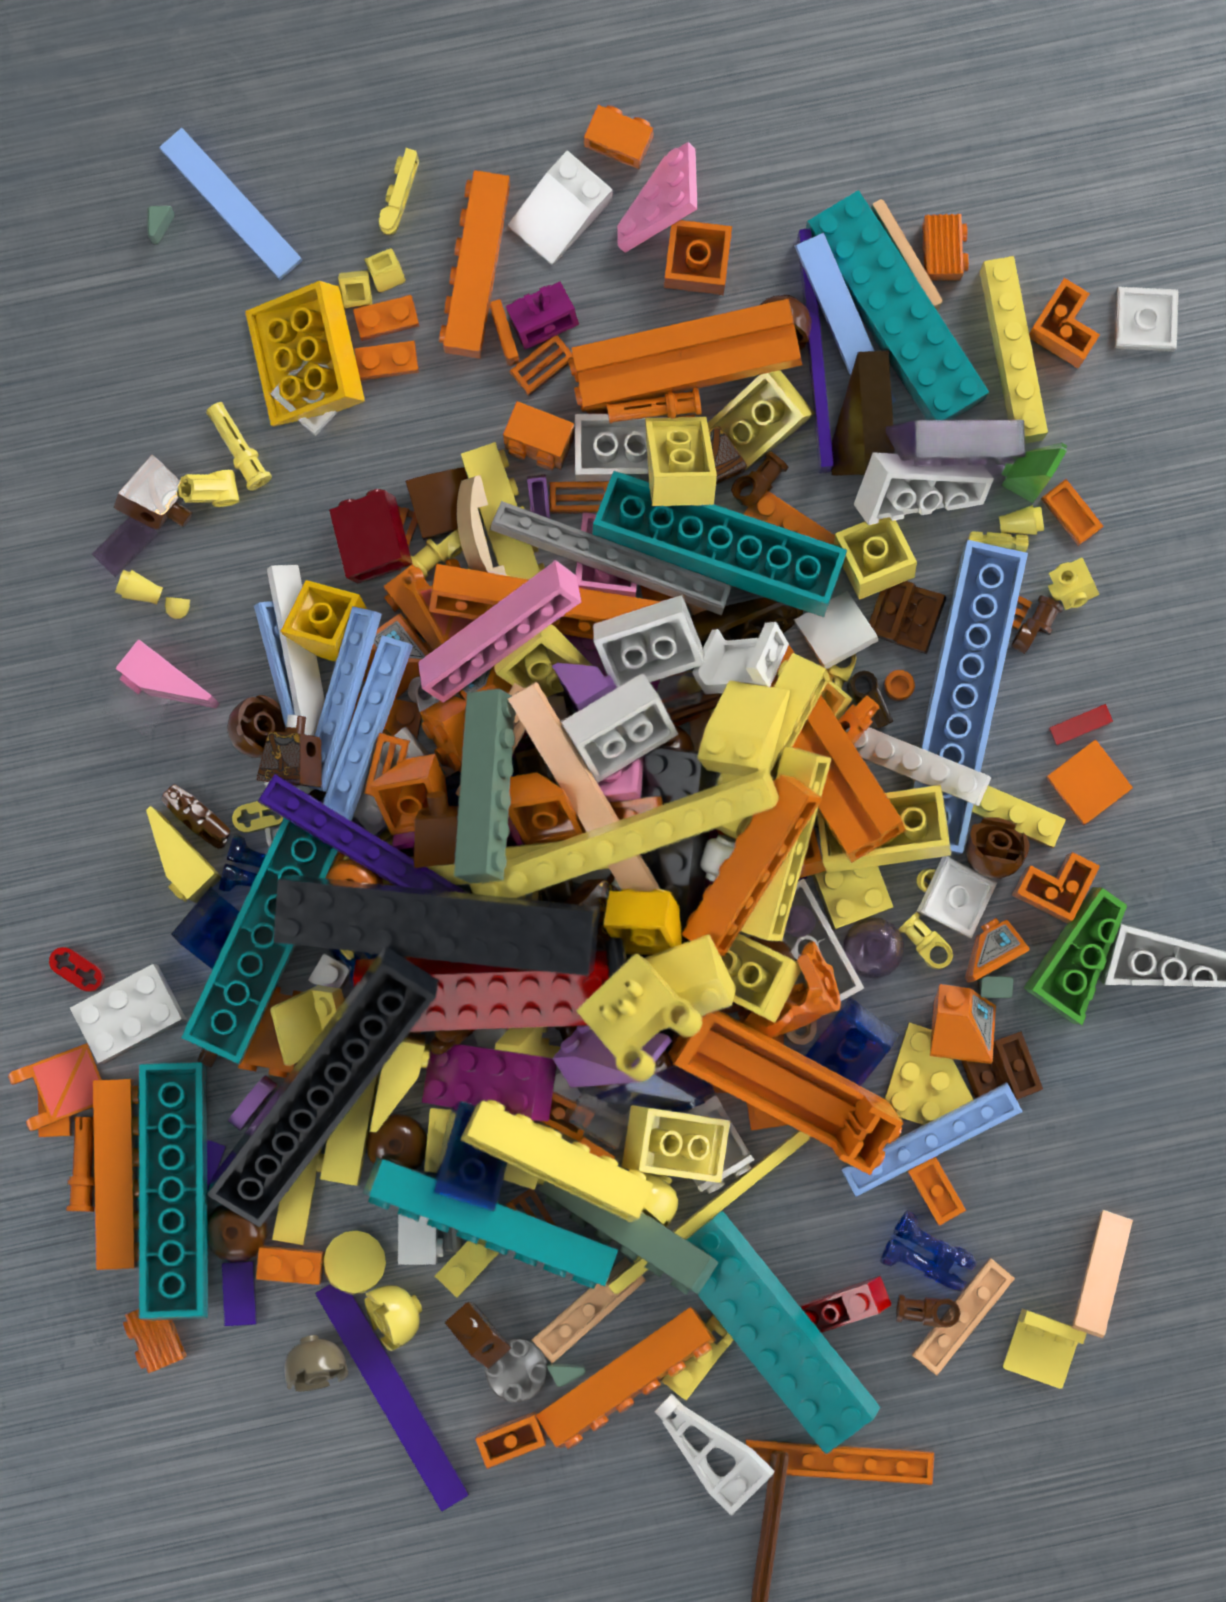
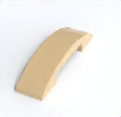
[457,475,506,576]

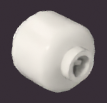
[700,834,736,882]

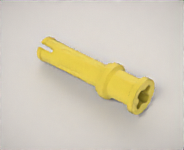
[206,402,272,491]

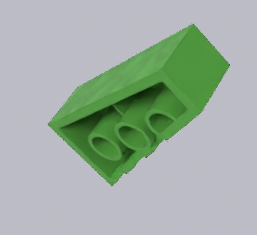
[1024,887,1127,1025]

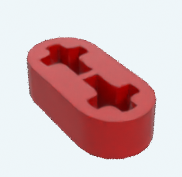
[49,947,105,992]

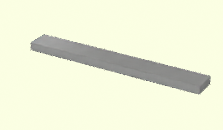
[490,501,732,615]

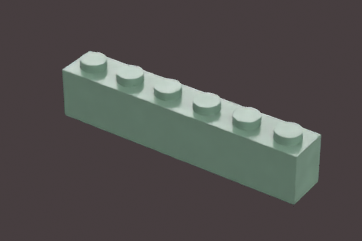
[454,689,516,884]
[539,1181,719,1295]

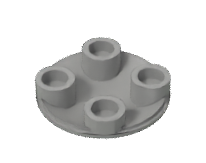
[484,1338,548,1402]

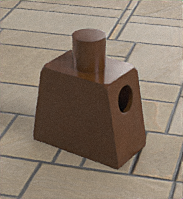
[414,791,459,868]

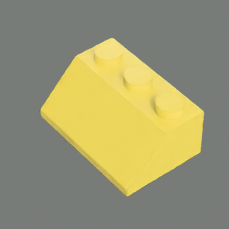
[643,934,736,1031]

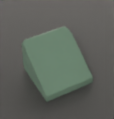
[147,206,175,245]
[978,976,1014,998]
[547,1363,586,1387]

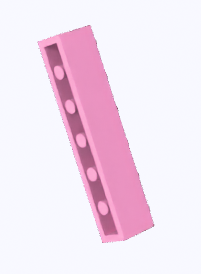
[418,560,581,703]

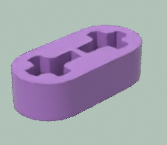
[228,1075,277,1131]

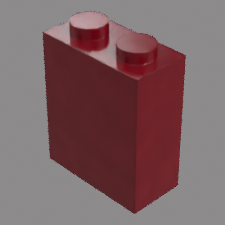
[329,489,413,584]

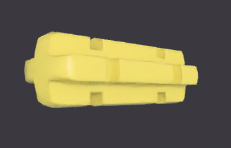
[968,531,1029,552]

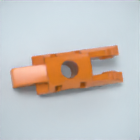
[838,696,880,744]

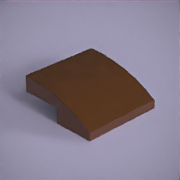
[405,467,468,541]
[869,581,947,654]
[961,1031,1043,1100]

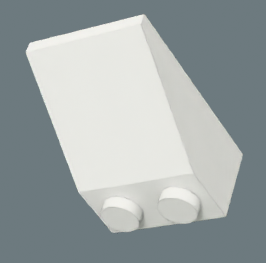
[508,150,613,266]

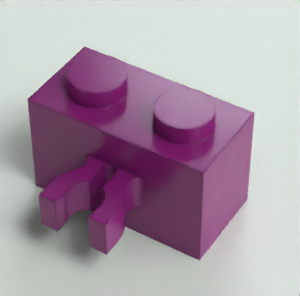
[505,281,579,350]

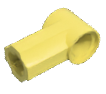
[178,470,239,507]

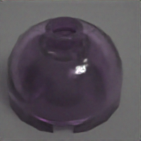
[843,917,904,979]

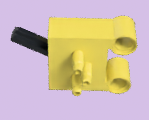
[576,937,702,1082]

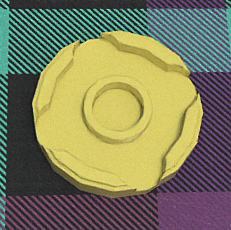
[323,1231,386,1295]

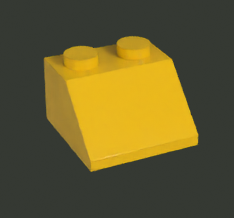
[281,580,368,662]
[604,889,682,955]

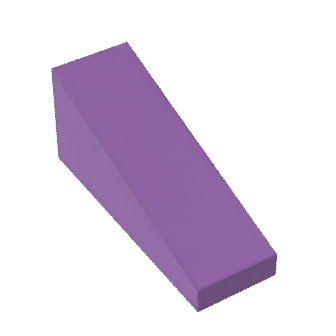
[527,474,550,519]

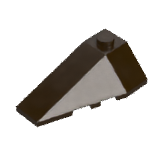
[831,351,895,476]
[690,597,803,671]

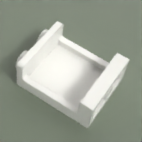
[693,622,789,694]
[685,1095,754,1194]

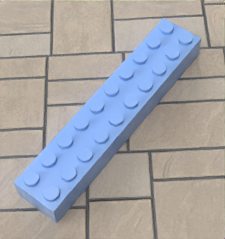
[910,540,1028,856]

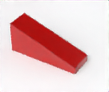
[1049,704,1113,746]

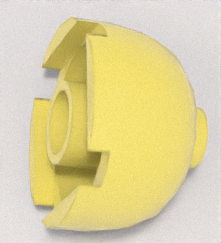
[641,1172,678,1228]
[364,1285,422,1351]

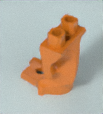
[738,941,841,1038]

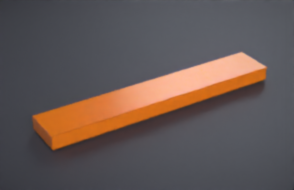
[745,1439,934,1485]

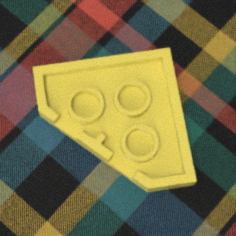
[884,1022,974,1140]

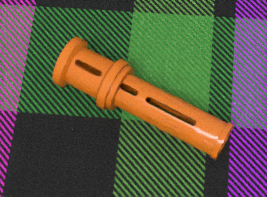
[607,387,702,424]
[66,1117,95,1212]

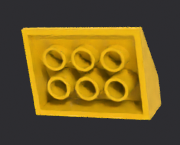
[245,281,365,426]

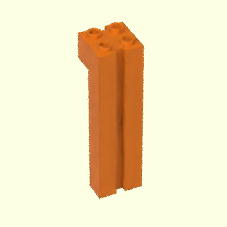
[568,299,803,414]
[770,645,906,863]
[668,1010,903,1175]

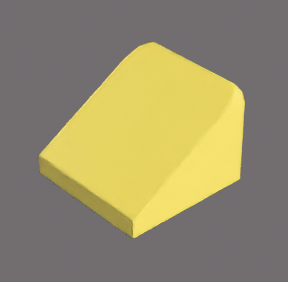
[364,248,405,293]
[338,270,372,308]

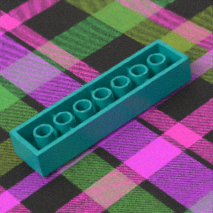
[805,190,989,431]
[592,471,847,617]
[181,818,339,1064]
[139,1062,208,1321]
[363,1158,618,1289]
[686,1210,880,1454]

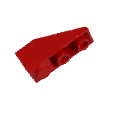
[800,1275,892,1333]

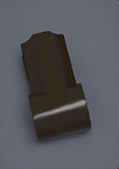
[847,670,894,730]

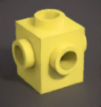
[1048,557,1100,610]

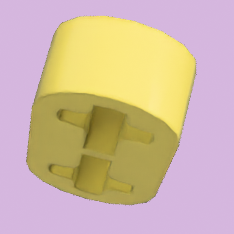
[232,801,283,833]

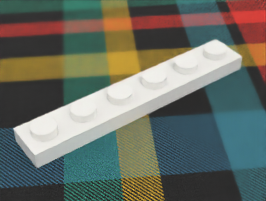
[845,727,991,806]

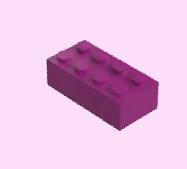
[422,1044,557,1122]

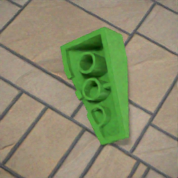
[1001,442,1067,503]

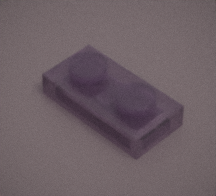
[92,517,158,577]

